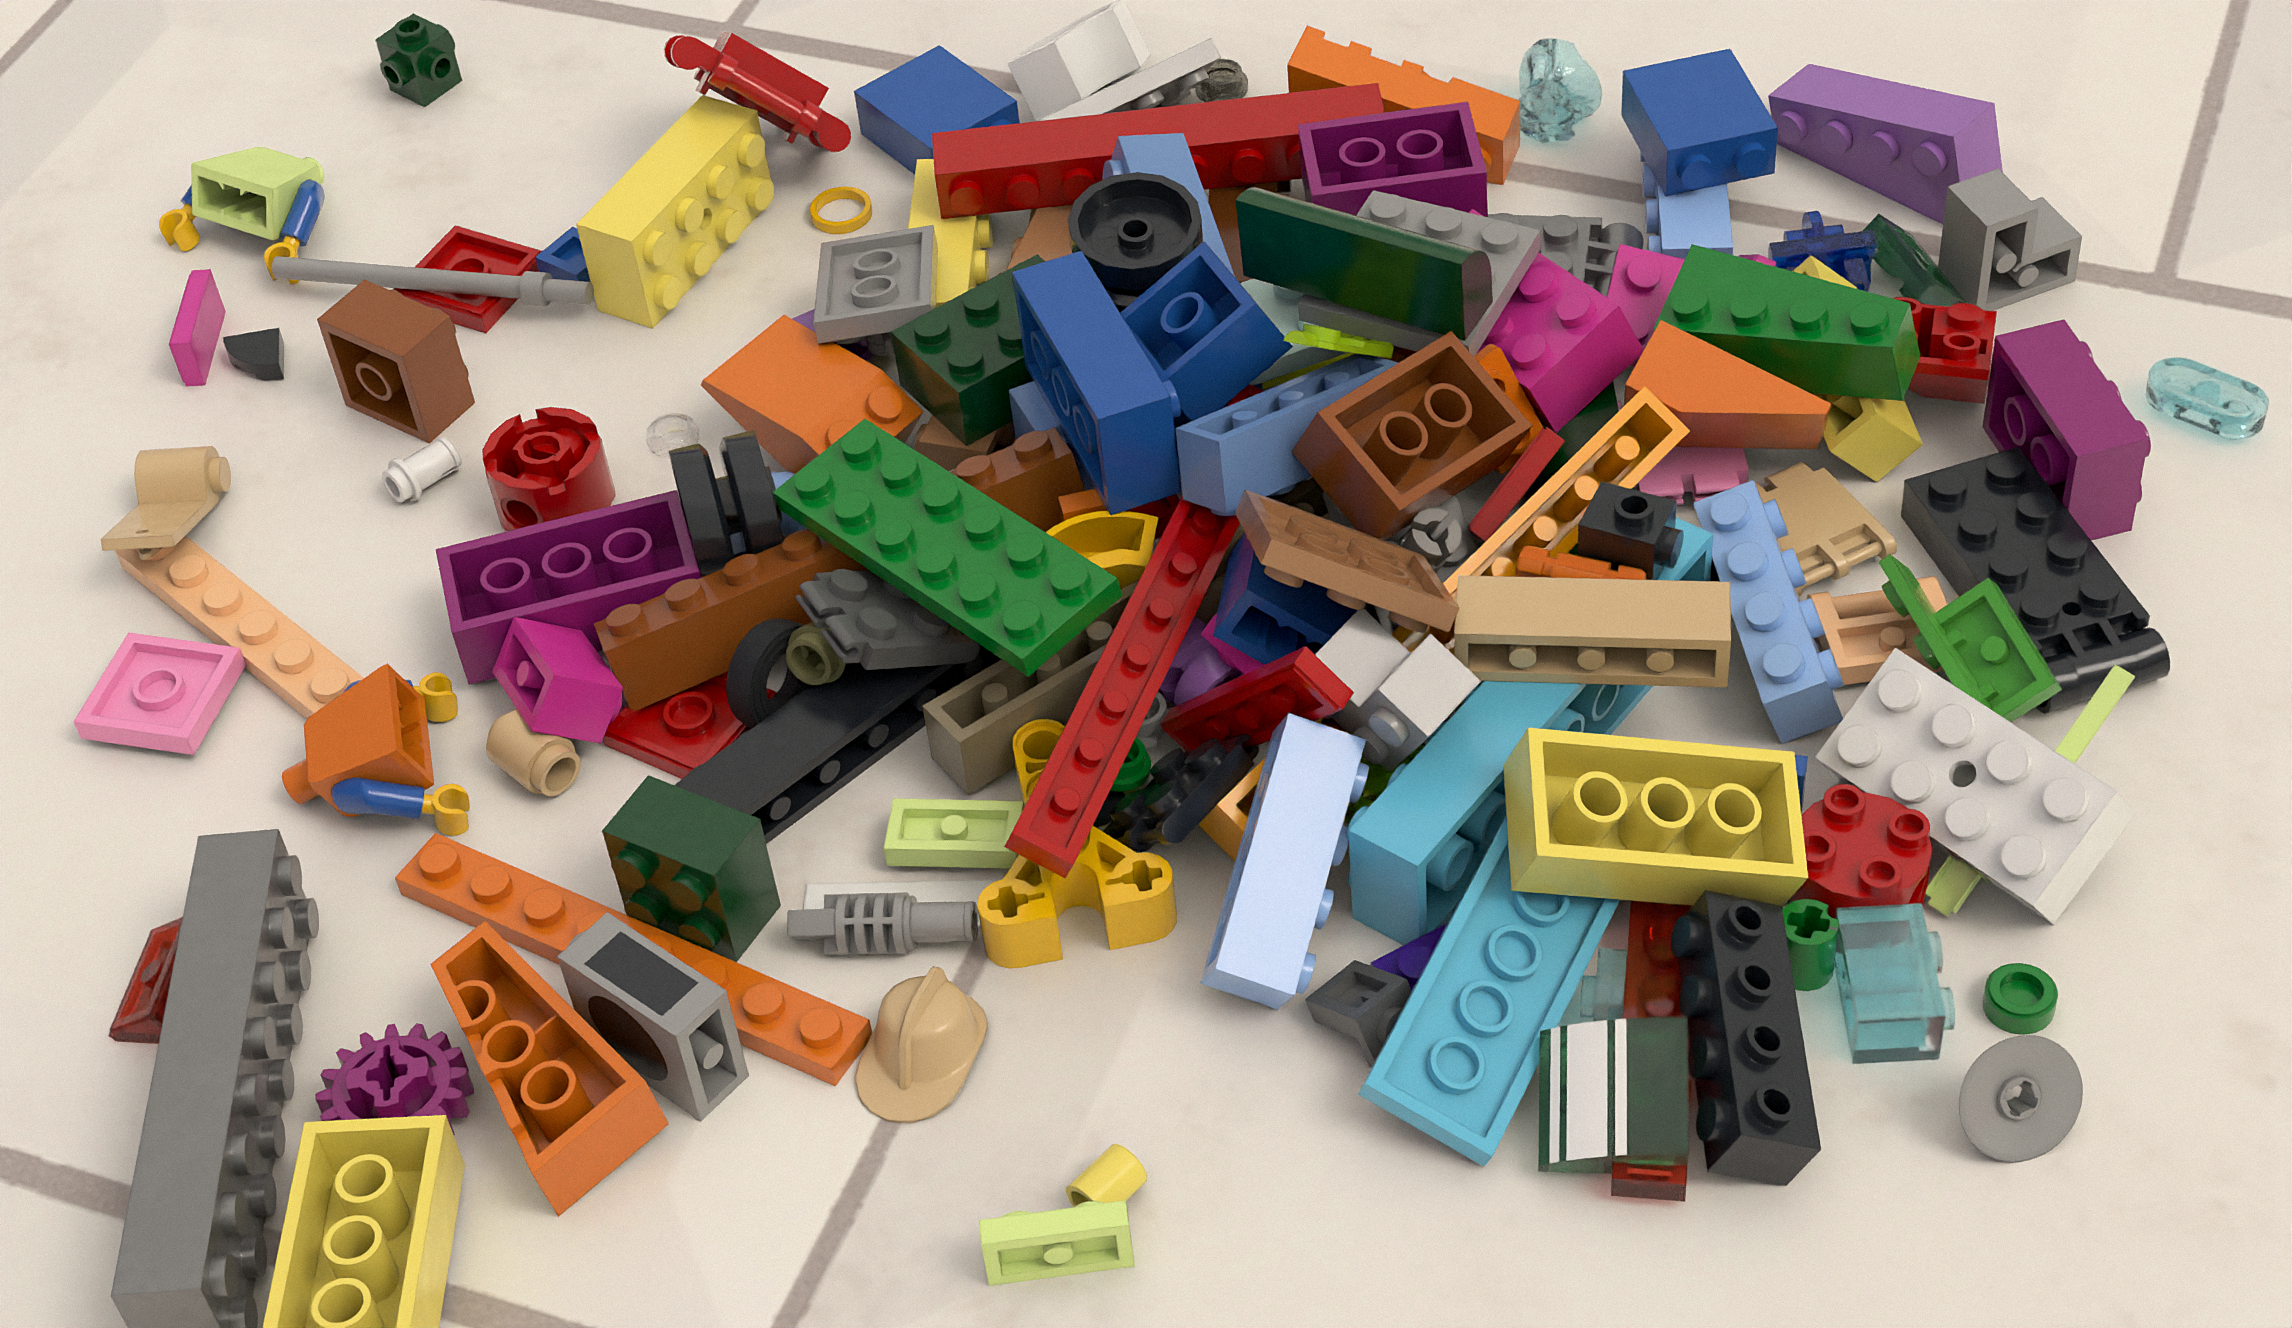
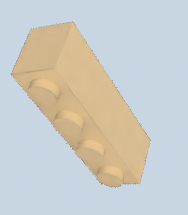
[1454,575,1731,688]

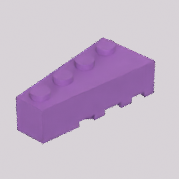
[1768,64,2003,224]

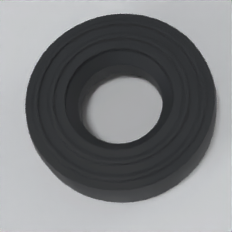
[726,618,811,728]

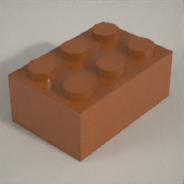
[1291,331,1532,541]

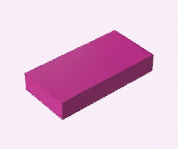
[169,269,226,386]

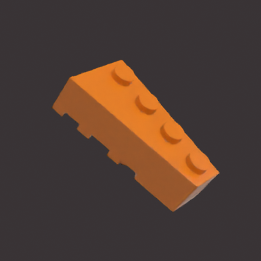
[430,921,669,1217]

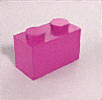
[492,617,623,744]

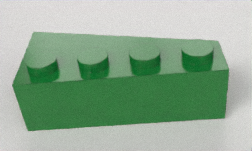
[1653,244,1920,401]

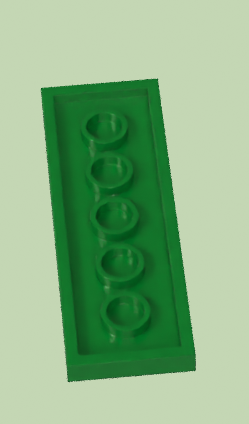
[772,419,1123,677]

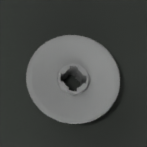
[1959,1035,2083,1162]

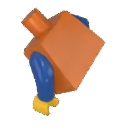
[282,663,470,836]

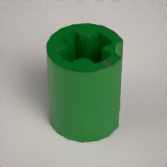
[1782,899,1839,991]

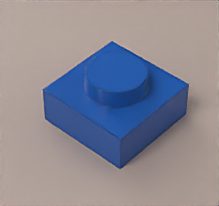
[535,226,591,282]

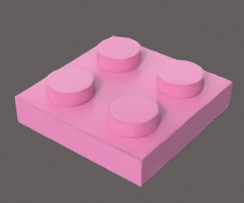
[74,632,246,755]

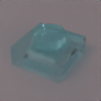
[1580,948,1627,1048]

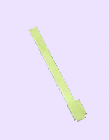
[1926,665,2135,917]

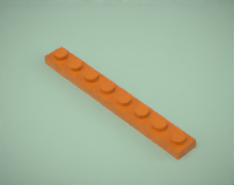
[395,833,872,1086]

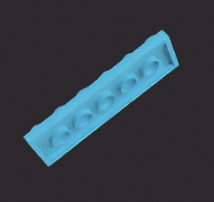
[1358,814,1620,1167]

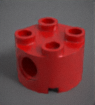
[482,407,616,531]
[1788,784,1933,951]

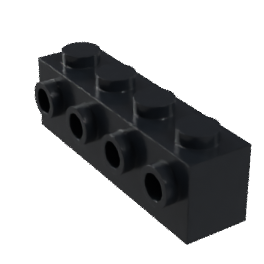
[1671,890,1821,1186]

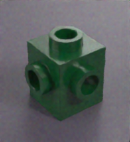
[375,13,462,107]

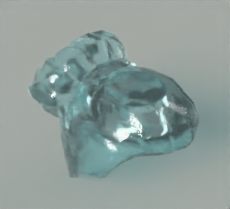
[1518,38,1602,143]

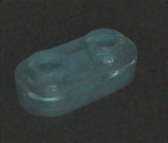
[2145,357,2269,440]

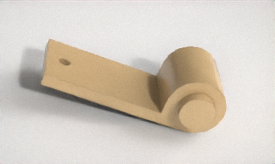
[100,446,231,560]

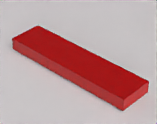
[1159,646,1354,751]

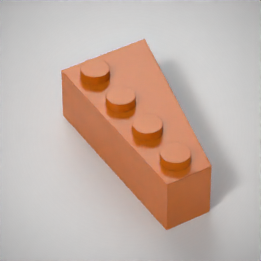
[1287,25,1520,185]

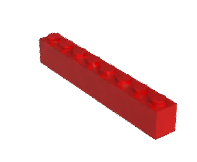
[932,83,1385,219]

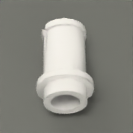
[382,436,462,502]

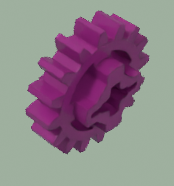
[315,1023,474,1135]

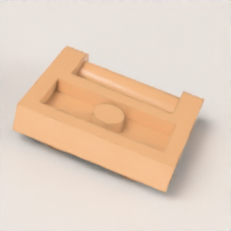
[1806,576,1948,685]

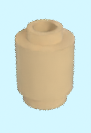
[486,709,581,796]

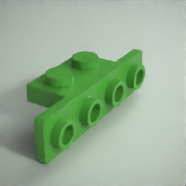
[1879,554,2062,722]

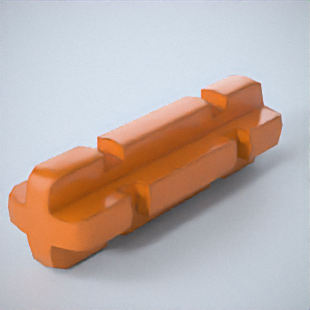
[1516,545,1646,580]

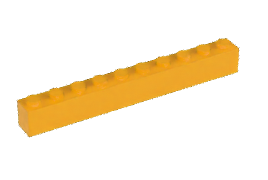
[1198,386,1690,861]

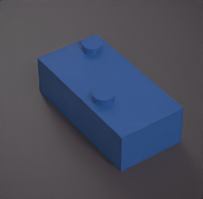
[1012,251,1181,515]

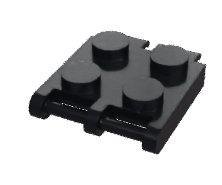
[1102,734,1259,853]

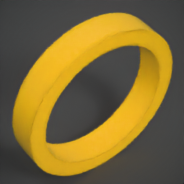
[810,186,872,234]

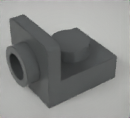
[1305,960,1412,1068]

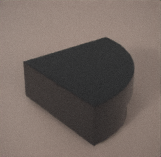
[223,328,284,380]

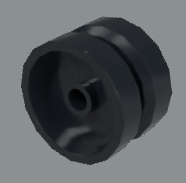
[1068,172,1203,313]
[668,430,783,578]

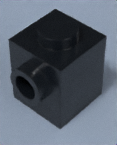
[1578,481,1684,580]

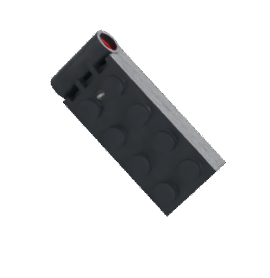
[1901,447,2170,714]

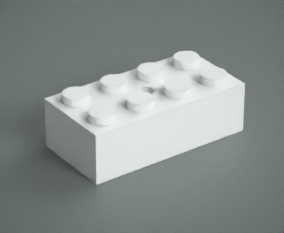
[1815,648,2136,925]

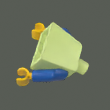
[159,147,325,285]

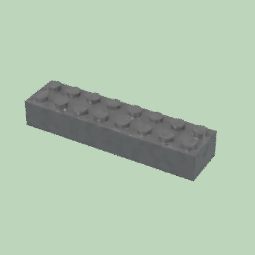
[111,829,319,1328]

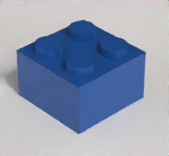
[1120,241,1293,421]

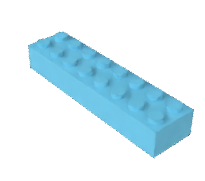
[1346,517,1713,945]

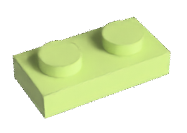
[883,798,1024,869]
[979,1200,1135,1286]

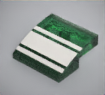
[1538,1017,1689,1174]

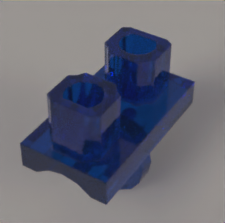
[1768,211,1877,292]

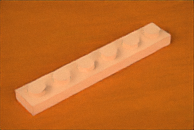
[115,536,364,719]

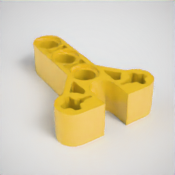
[977,719,1177,968]

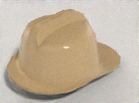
[855,966,988,1123]

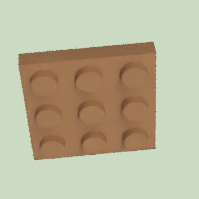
[1235,489,1459,633]

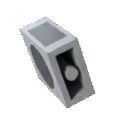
[557,912,749,1122]

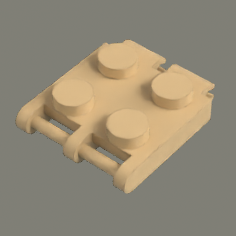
[1755,462,1897,597]

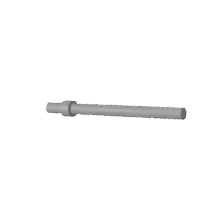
[272,256,594,307]

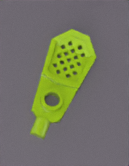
[1283,324,1394,358]

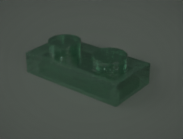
[1862,213,1967,307]

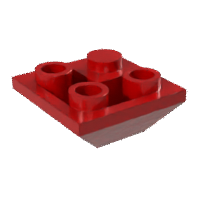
[1892,297,1997,404]

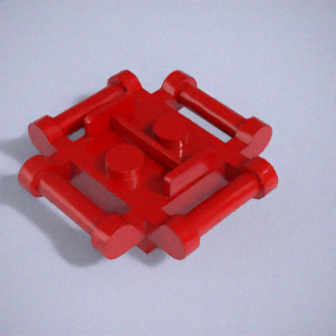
[663,32,851,152]

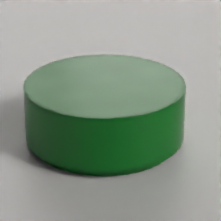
[1983,963,2058,1035]

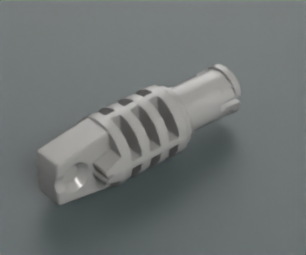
[787,892,978,955]

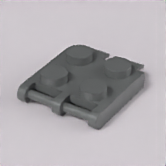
[796,569,980,670]

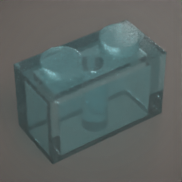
[1834,903,1955,1064]

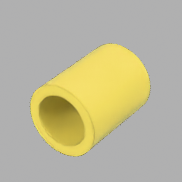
[1066,1144,1147,1207]

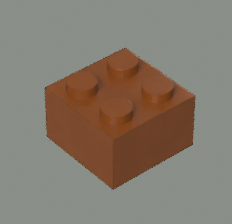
[317,279,475,444]

